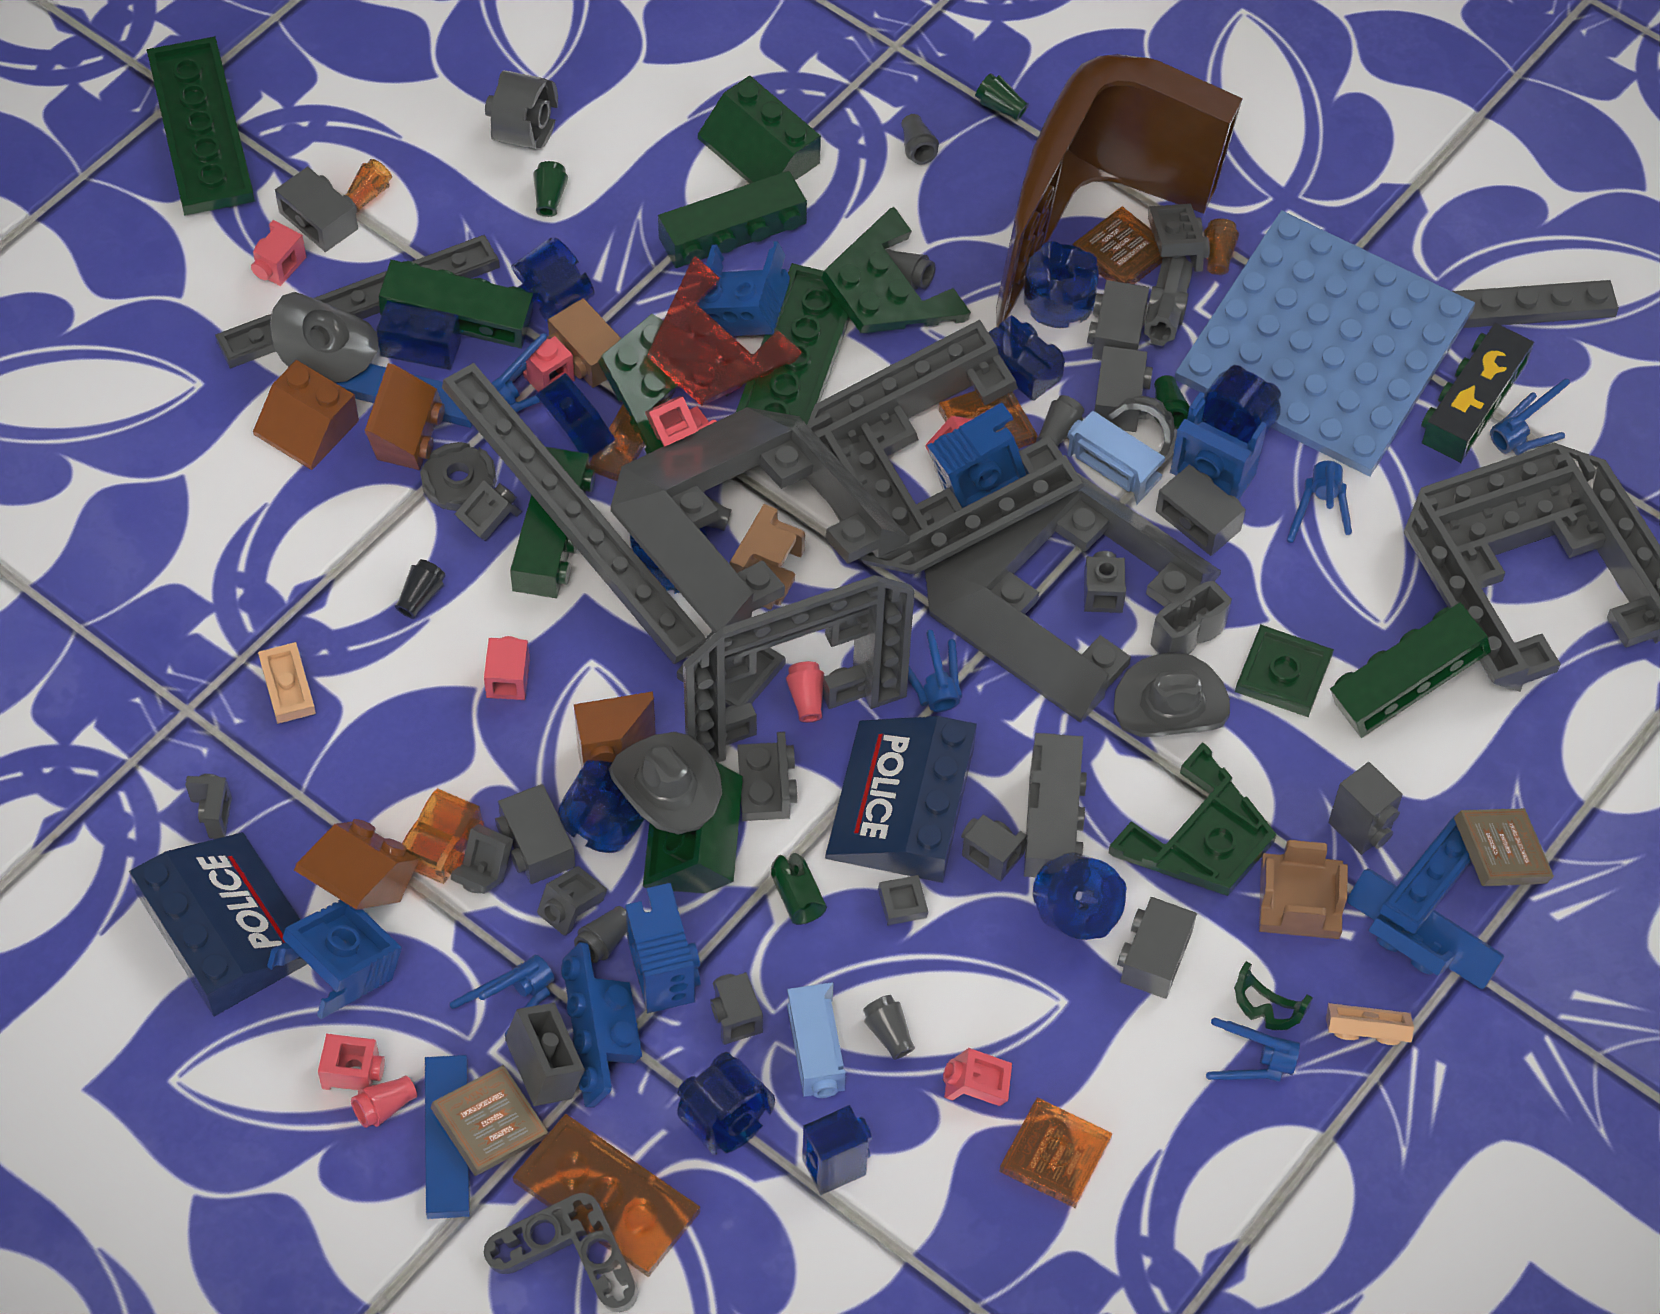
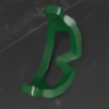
[1234,961,1313,1030]

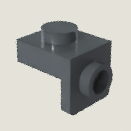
[450,824,513,894]

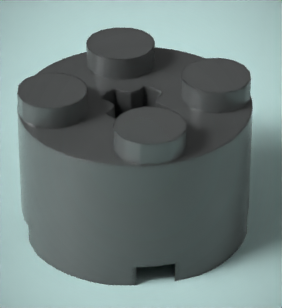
[485,70,558,148]

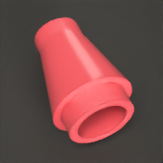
[786,661,824,722]
[351,1075,417,1128]

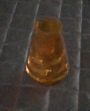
[345,159,392,213]
[1204,218,1239,275]

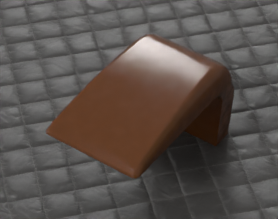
[996,54,1243,331]

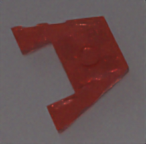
[647,256,802,406]

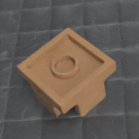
[730,504,805,609]
[1259,840,1348,939]

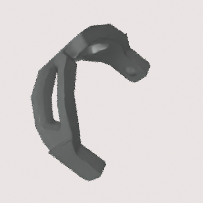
[1108,396,1174,457]

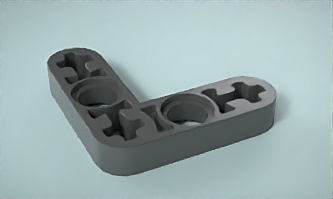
[483,1193,638,1313]

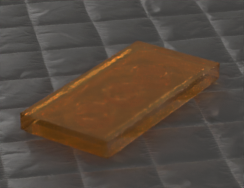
[513,1113,700,1277]

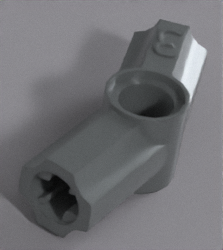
[1144,256,1193,346]

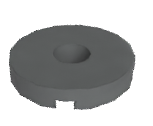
[420,442,496,511]

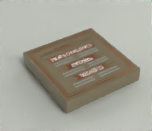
[1454,808,1554,886]
[430,1065,548,1176]

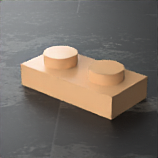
[258,642,316,724]
[1326,1003,1414,1045]

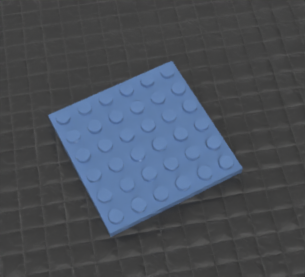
[1175,210,1475,477]

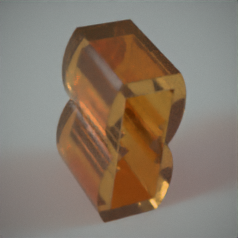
[402,788,484,884]

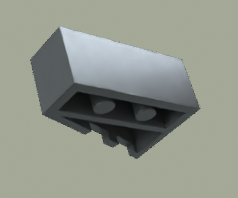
[1024,733,1087,881]

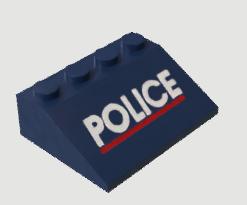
[825,716,977,883]
[129,832,307,1016]

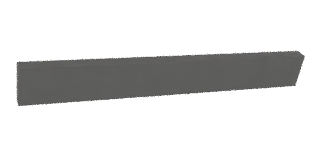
[215,234,500,369]

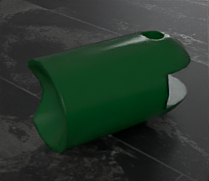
[771,853,827,925]

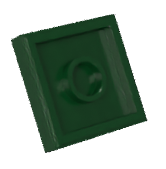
[1235,624,1334,718]

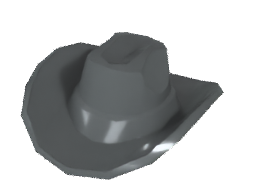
[270,292,379,383]
[1114,652,1230,737]
[609,732,722,834]

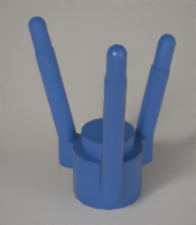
[492,333,560,413]
[1490,379,1570,455]
[1287,460,1352,543]
[908,630,962,712]
[450,954,554,1037]
[1206,1017,1300,1082]

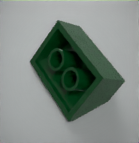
[698,75,821,184]
[643,760,743,893]

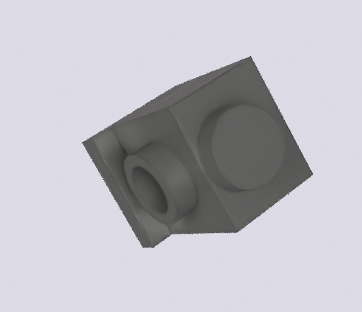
[1084,551,1126,613]
[961,814,1027,882]
[710,972,763,1045]

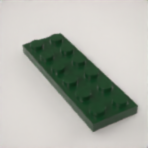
[147,36,255,216]
[735,263,850,425]

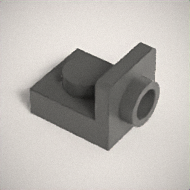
[454,480,522,541]
[185,774,232,839]
[537,866,607,935]

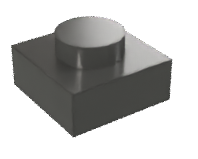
[878,875,928,926]

